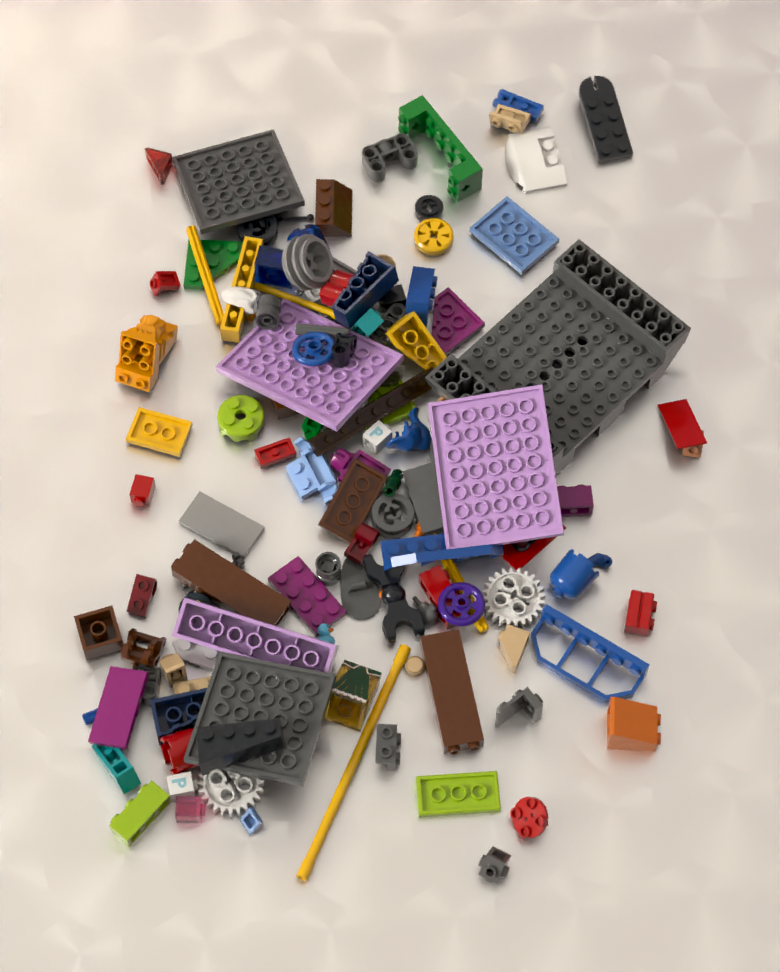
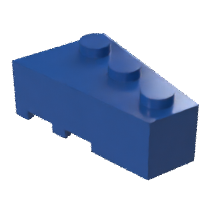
[405,266,438,328]

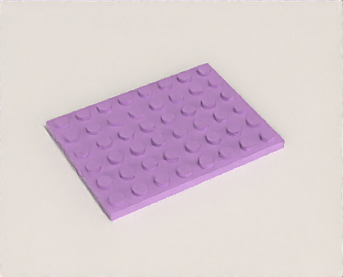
[216,299,404,432]
[428,384,564,549]

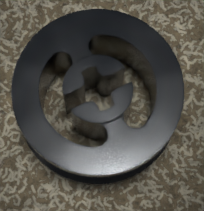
[237,215,278,250]

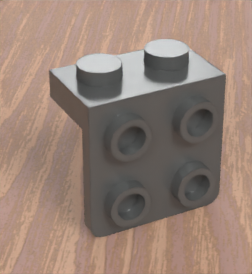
[495,687,543,727]

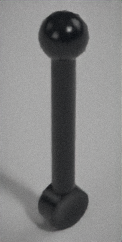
[276,214,314,224]

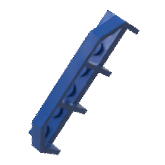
[380,534,504,571]
[530,604,650,703]

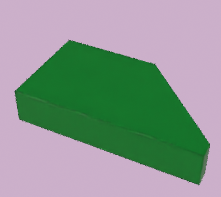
[301,417,324,441]

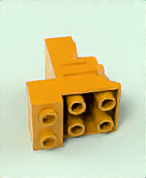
[115,315,178,392]

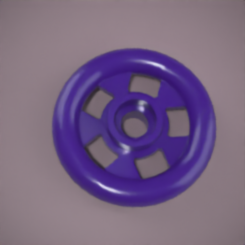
[438,582,485,626]

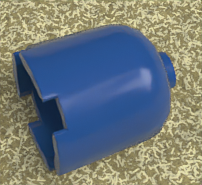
[550,549,599,600]

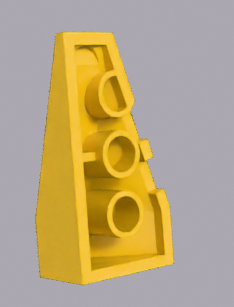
[385,311,447,370]

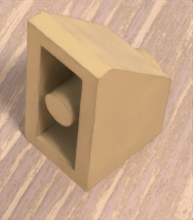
[498,624,530,674]
[159,653,188,688]

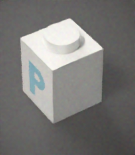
[363,420,392,455]
[167,771,199,802]

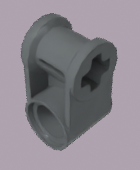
[140,667,161,707]

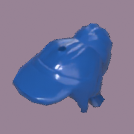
[385,407,432,452]

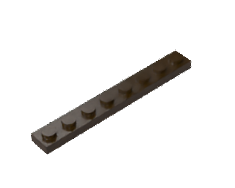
[308,367,434,457]

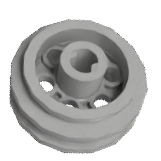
[282,234,333,291]

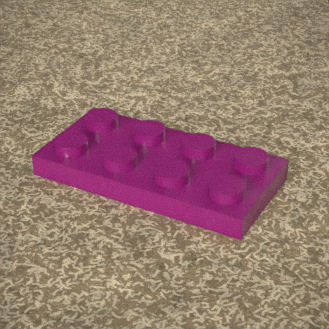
[268,556,347,637]

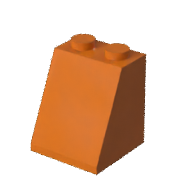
[607,697,661,752]

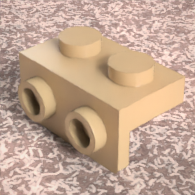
[489,104,531,134]

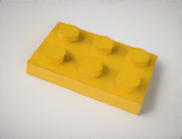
[126,407,193,457]

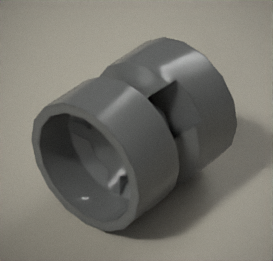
[255,294,281,330]
[315,552,341,586]

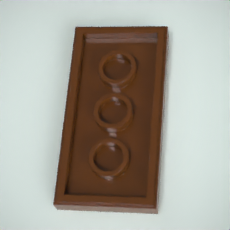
[318,458,388,544]

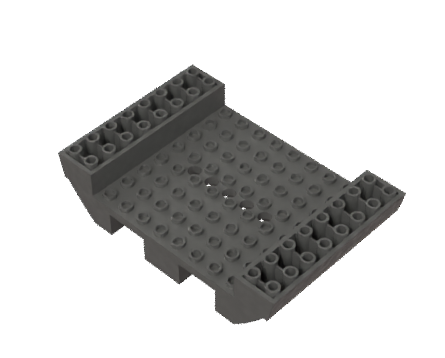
[425,239,691,474]

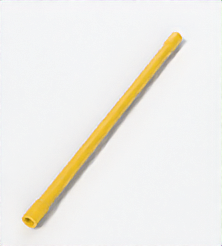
[296,644,411,881]

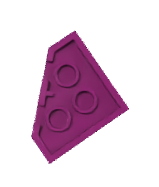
[432,287,485,355]

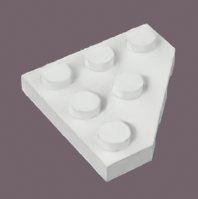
[172,638,224,671]

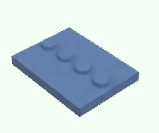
[469,196,559,275]

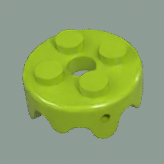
[217,395,265,442]

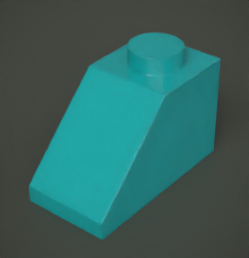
[351,308,384,338]

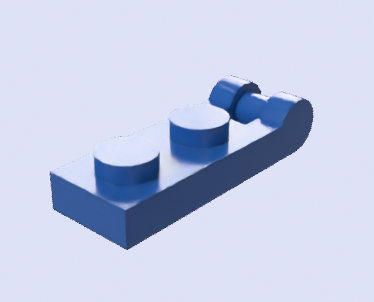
[492,89,544,122]

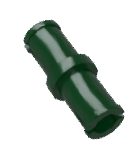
[383,469,403,497]

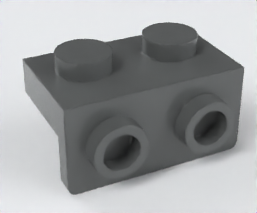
[375,724,401,771]

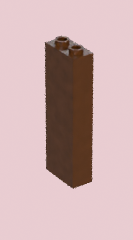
[171,539,291,626]
[420,629,484,755]

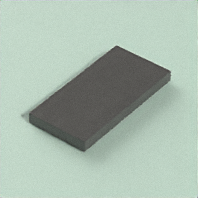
[402,461,444,536]

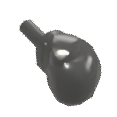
[412,596,439,625]

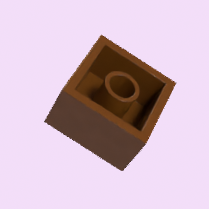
[74,605,123,661]

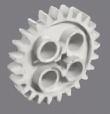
[482,567,546,628]
[198,769,264,817]

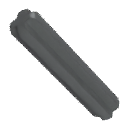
[294,323,350,338]

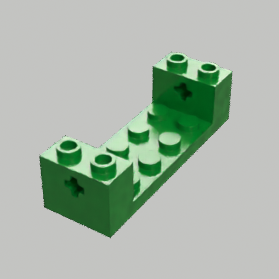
[398,95,483,202]

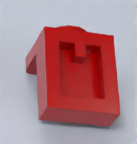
[150,271,181,296]

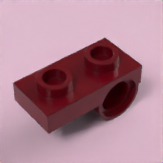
[344,522,380,565]
[126,574,157,617]

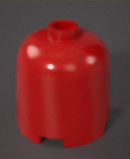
[160,728,199,775]

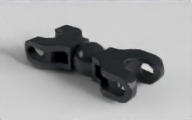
[363,554,425,645]

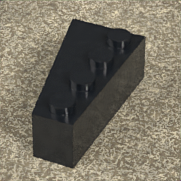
[197,718,284,776]

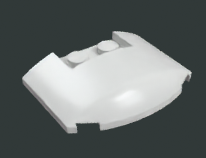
[505,126,567,193]

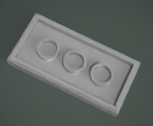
[179,491,265,559]

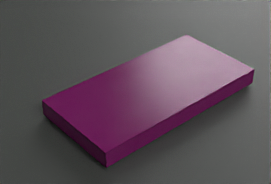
[88,666,149,750]

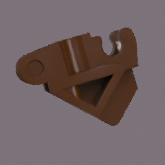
[119,628,167,670]

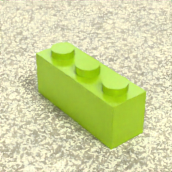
[109,780,171,847]

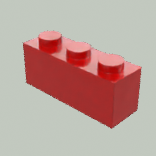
[418,565,470,630]

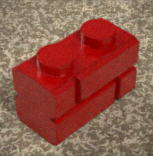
[624,590,657,637]

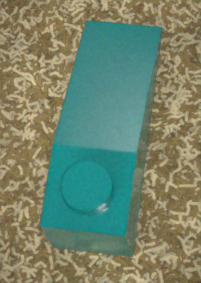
[91,744,141,794]

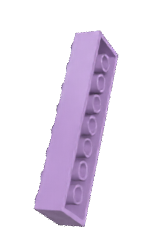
[172,598,339,673]

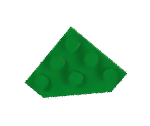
[183,240,243,290]

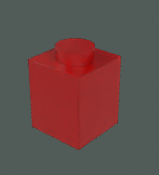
[129,474,156,507]

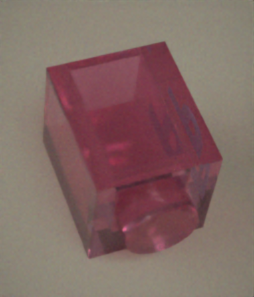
[175,797,206,823]

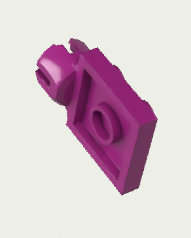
[330,448,391,482]

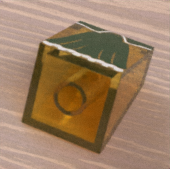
[324,660,382,732]

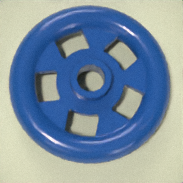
[292,332,335,366]

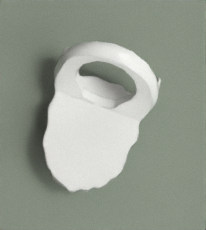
[221,286,261,316]

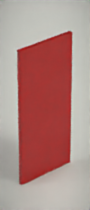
[657,399,707,449]
[501,525,566,571]

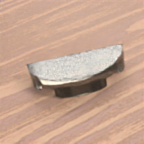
[380,365,405,388]

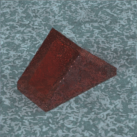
[145,147,173,185]

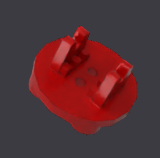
[510,797,548,838]

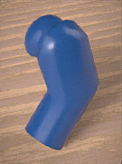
[588,553,612,568]

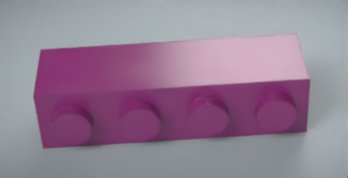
[557,484,594,517]

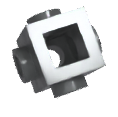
[478,846,511,884]

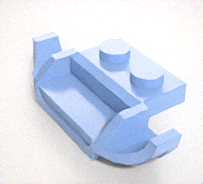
[285,436,338,504]

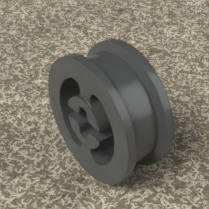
[371,493,414,539]

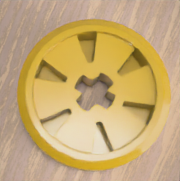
[414,218,454,256]

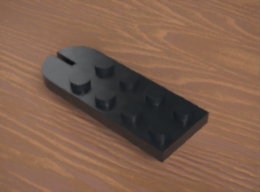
[579,76,633,163]

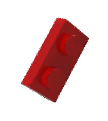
[254,437,297,469]

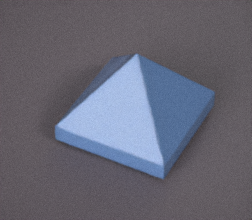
[240,806,263,835]

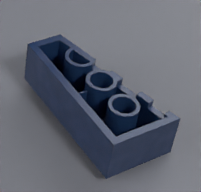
[332,251,399,329]
[150,688,207,745]

